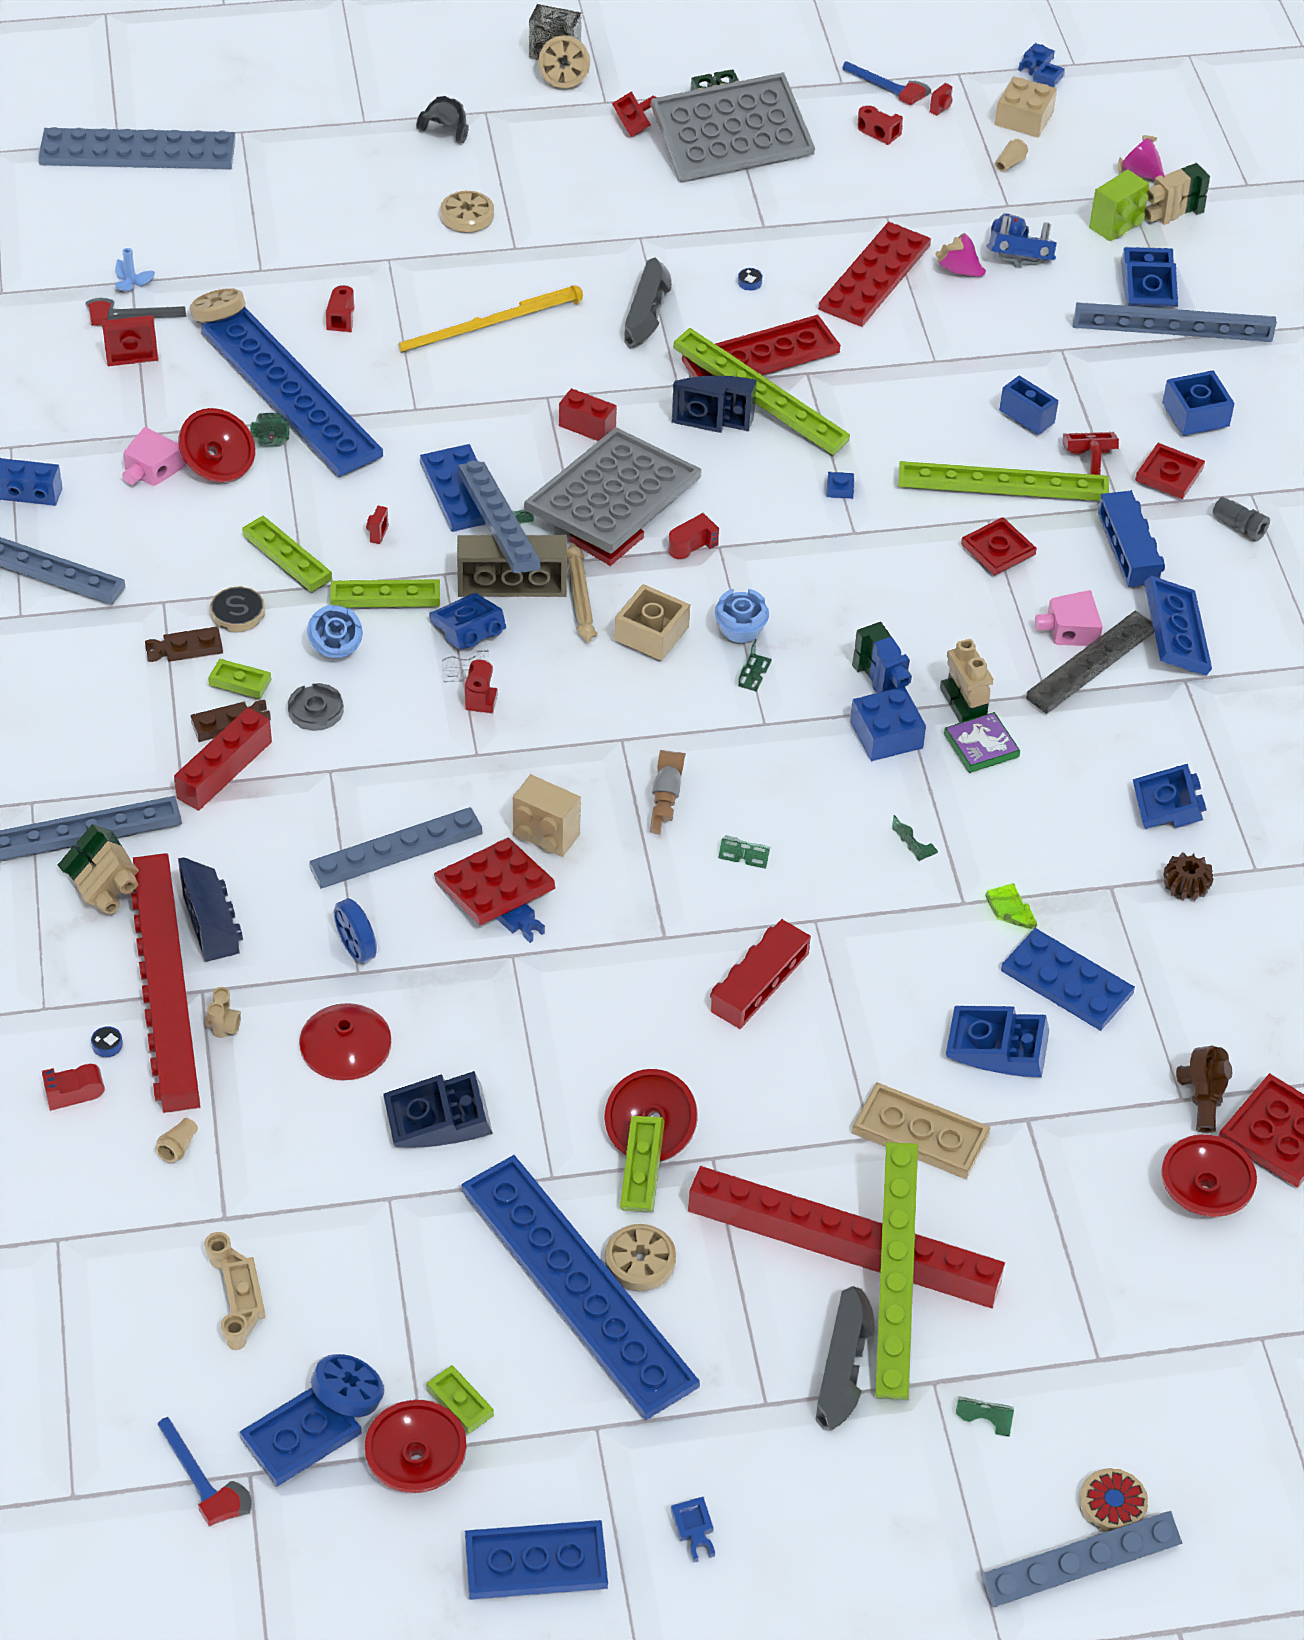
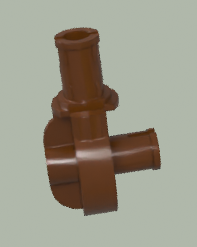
[1176,1045,1233,1133]

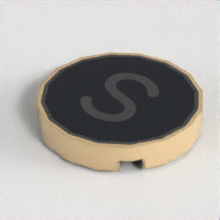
[210,586,265,632]

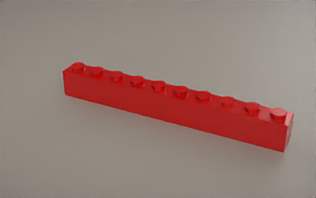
[131,853,201,1113]
[688,1166,1006,1309]

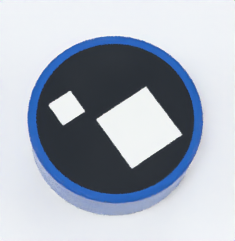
[738,268,763,291]
[91,1026,123,1057]

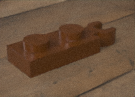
[145,626,223,662]
[190,700,271,742]

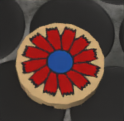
[1080,1468,1148,1532]

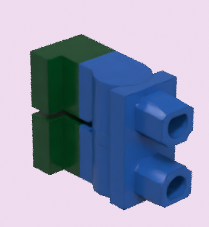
[852,621,912,693]

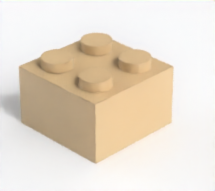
[995,76,1057,138]
[614,584,690,661]
[513,774,581,857]

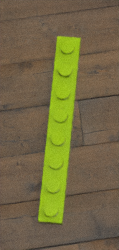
[673,328,850,456]
[898,461,1109,501]
[875,1142,918,1400]

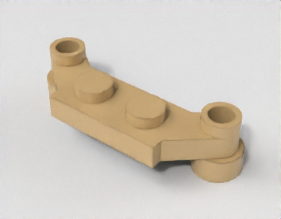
[204,1232,266,1350]

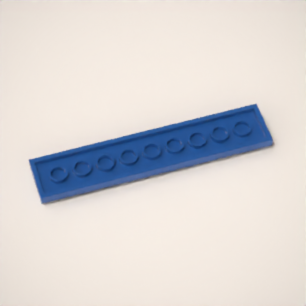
[201,307,383,477]
[462,1155,700,1421]

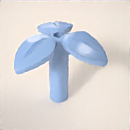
[115,248,155,291]

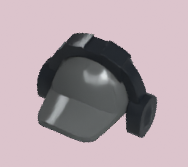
[416,96,469,143]

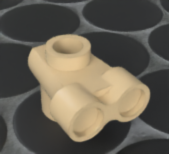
[205,987,241,1038]

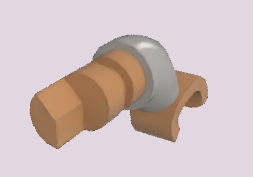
[650,750,686,835]

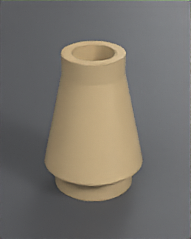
[995,139,1028,172]
[156,1118,198,1163]

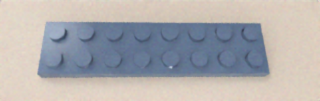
[38,127,236,169]

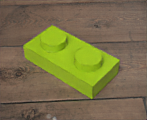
[208,658,272,699]
[426,1365,494,1435]

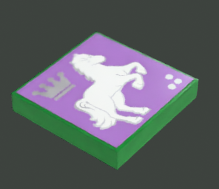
[944,712,1021,773]

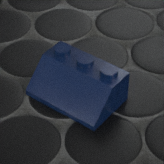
[178,857,243,962]

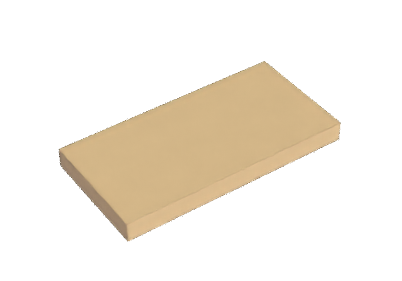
[852,1082,991,1180]

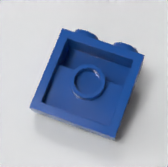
[429,592,507,649]
[1132,763,1207,829]

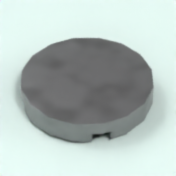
[288,683,344,731]

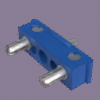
[986,216,1057,267]

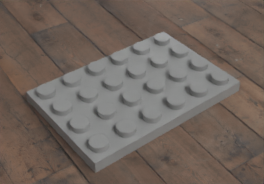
[650,72,815,182]
[524,427,702,553]

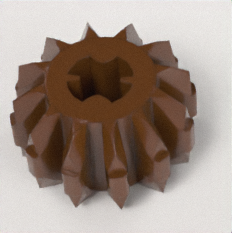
[1163,852,1214,901]

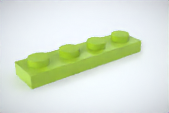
[242,515,332,592]
[330,579,440,608]

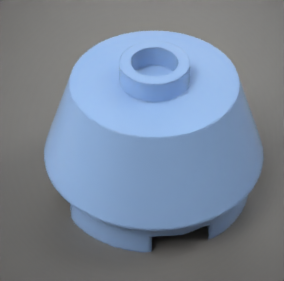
[715,589,769,643]
[307,604,363,658]

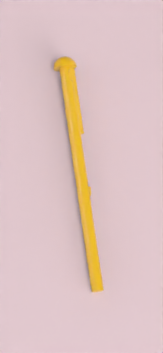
[398,285,583,352]

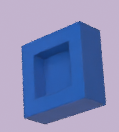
[1033,61,1065,88]
[827,472,854,499]

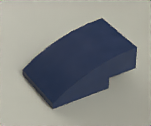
[672,376,757,433]
[383,1071,493,1148]

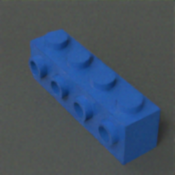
[0,458,63,506]
[1098,490,1165,587]

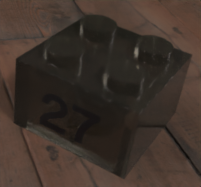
[529,4,581,66]

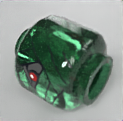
[250,413,289,447]

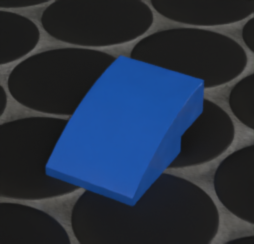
[1121,247,1178,307]
[946,1006,1050,1078]

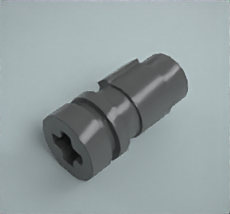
[1213,497,1270,541]

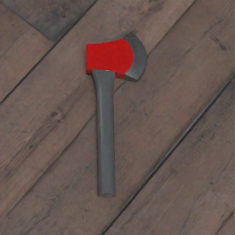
[85,298,186,325]

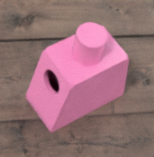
[122,427,186,486]
[1035,590,1103,646]

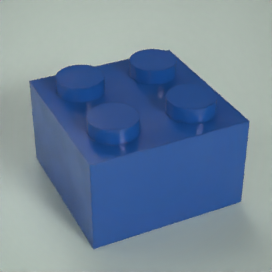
[1162,370,1235,436]
[850,686,926,761]

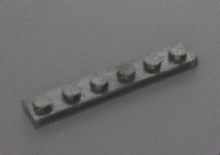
[1026,610,1154,714]

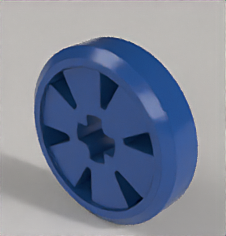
[334,898,377,963]
[311,1354,384,1417]

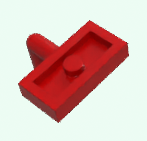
[612,91,657,137]
[1062,432,1119,475]

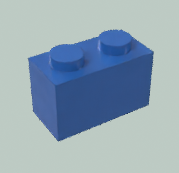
[999,375,1059,435]

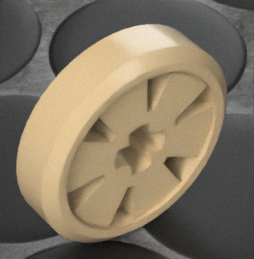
[539,36,591,88]
[440,190,494,232]
[189,288,246,322]
[605,1224,676,1291]

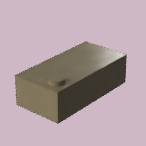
[457,535,567,597]

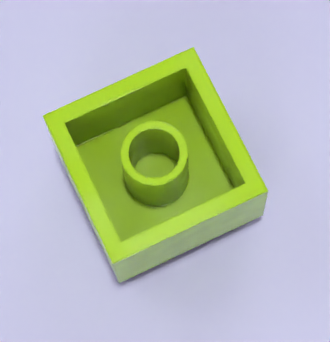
[1089,170,1150,242]

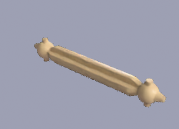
[567,543,598,642]

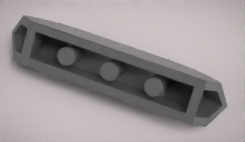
[624,257,672,348]
[815,1286,874,1431]

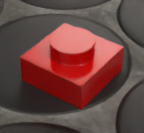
[929,83,953,116]
[366,505,389,544]

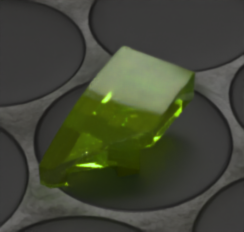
[985,883,1038,929]

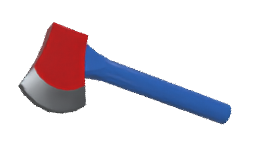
[842,61,932,105]
[158,1417,252,1526]

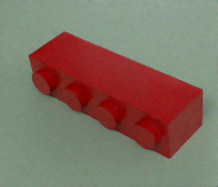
[174,707,272,811]
[710,919,811,1029]

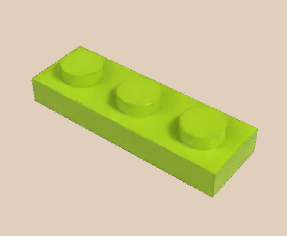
[620,1116,665,1212]

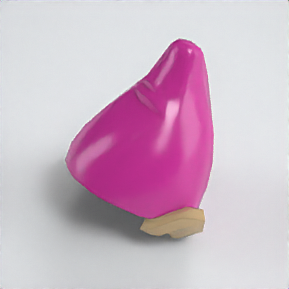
[1118,135,1165,180]
[935,232,986,277]

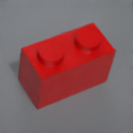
[559,388,617,441]

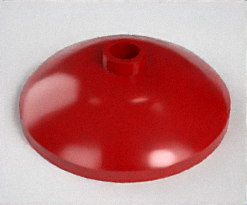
[178,408,256,482]
[299,1003,392,1081]
[604,1069,698,1162]
[1161,1134,1257,1217]
[365,1400,467,1493]

